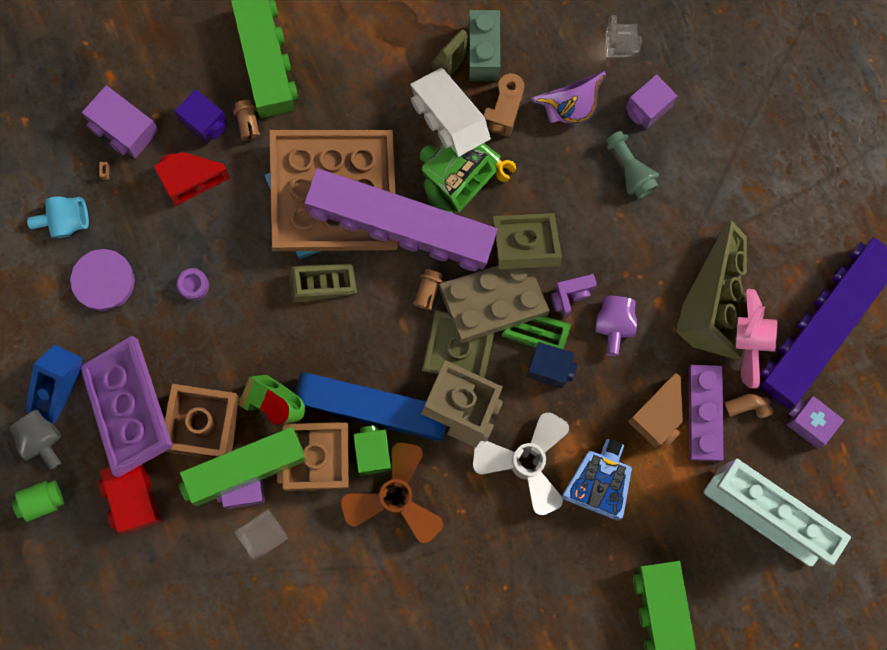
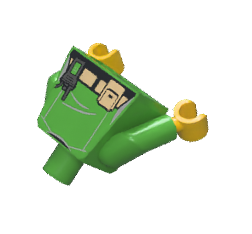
[419,143,516,213]

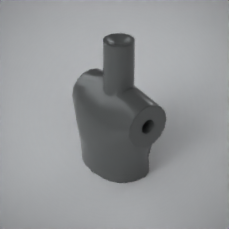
[8,409,61,470]

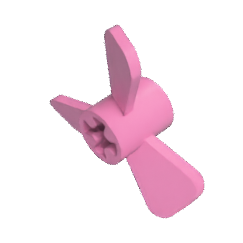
[736,289,777,389]

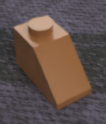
[628,373,683,448]

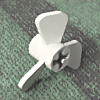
[473,413,569,515]

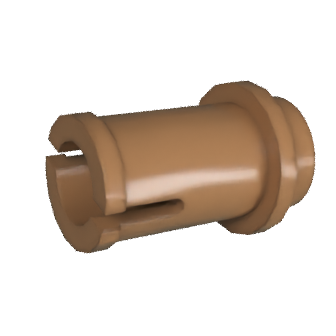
[233,100,260,141]
[413,269,444,311]

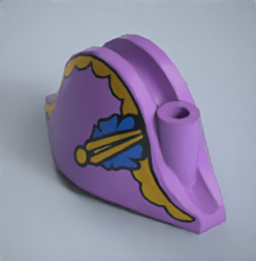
[530,71,606,124]

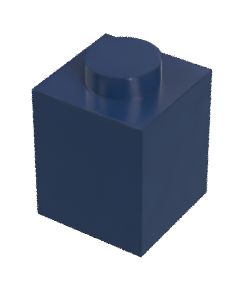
[527,342,577,388]

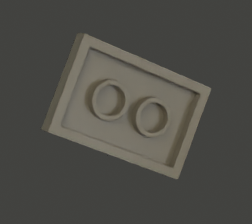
[439,265,550,344]

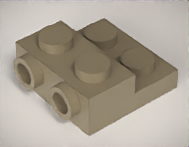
[421,360,503,448]

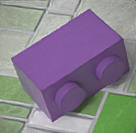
[82,85,159,159]

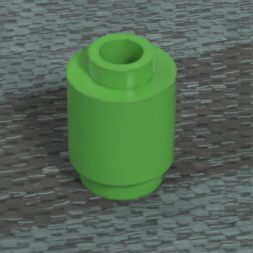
[11,480,64,522]

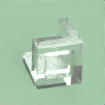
[606,15,642,57]
[235,510,288,561]

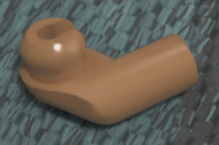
[725,394,773,419]

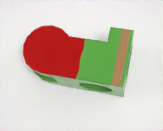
[238,375,305,425]

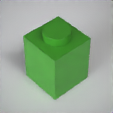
[353,426,392,476]

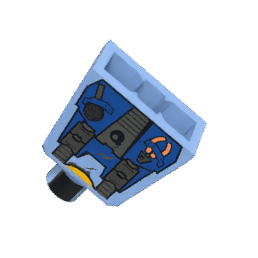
[562,439,632,521]

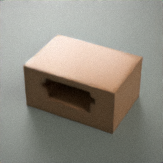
[99,162,110,180]

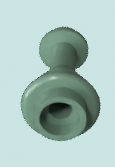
[606,131,659,199]

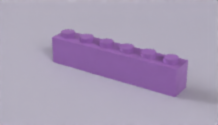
[305,168,498,271]

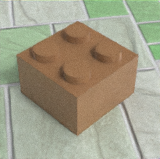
[165,384,240,459]

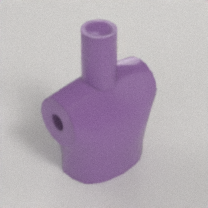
[595,296,637,356]

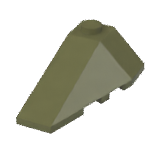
[677,220,747,359]

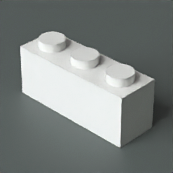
[410,67,491,157]

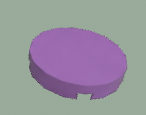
[70,249,135,312]

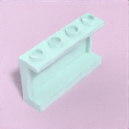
[703,458,851,567]

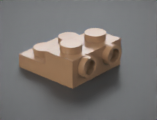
[277,423,349,491]

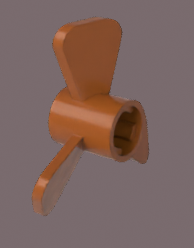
[341,442,443,543]

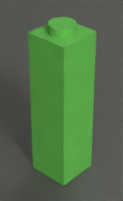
[178,427,307,506]

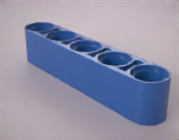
[294,373,447,441]

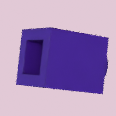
[175,89,227,144]

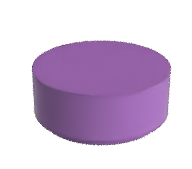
[176,268,209,301]

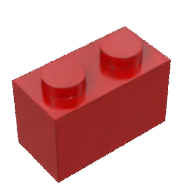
[98,463,162,535]

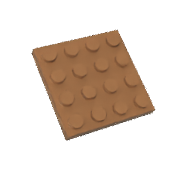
[269,130,398,252]

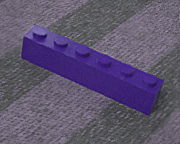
[759,237,887,409]

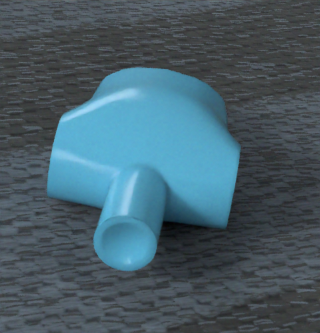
[27,197,89,239]

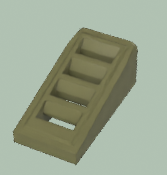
[430,29,467,76]
[289,264,357,303]

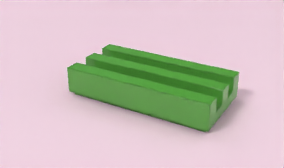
[502,316,571,349]

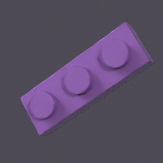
[689,365,724,462]

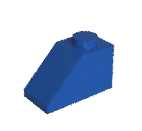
[24,345,83,424]

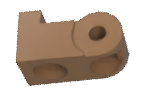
[484,73,524,137]

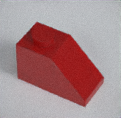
[154,152,230,206]

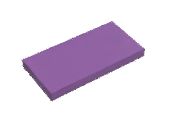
[80,336,173,477]

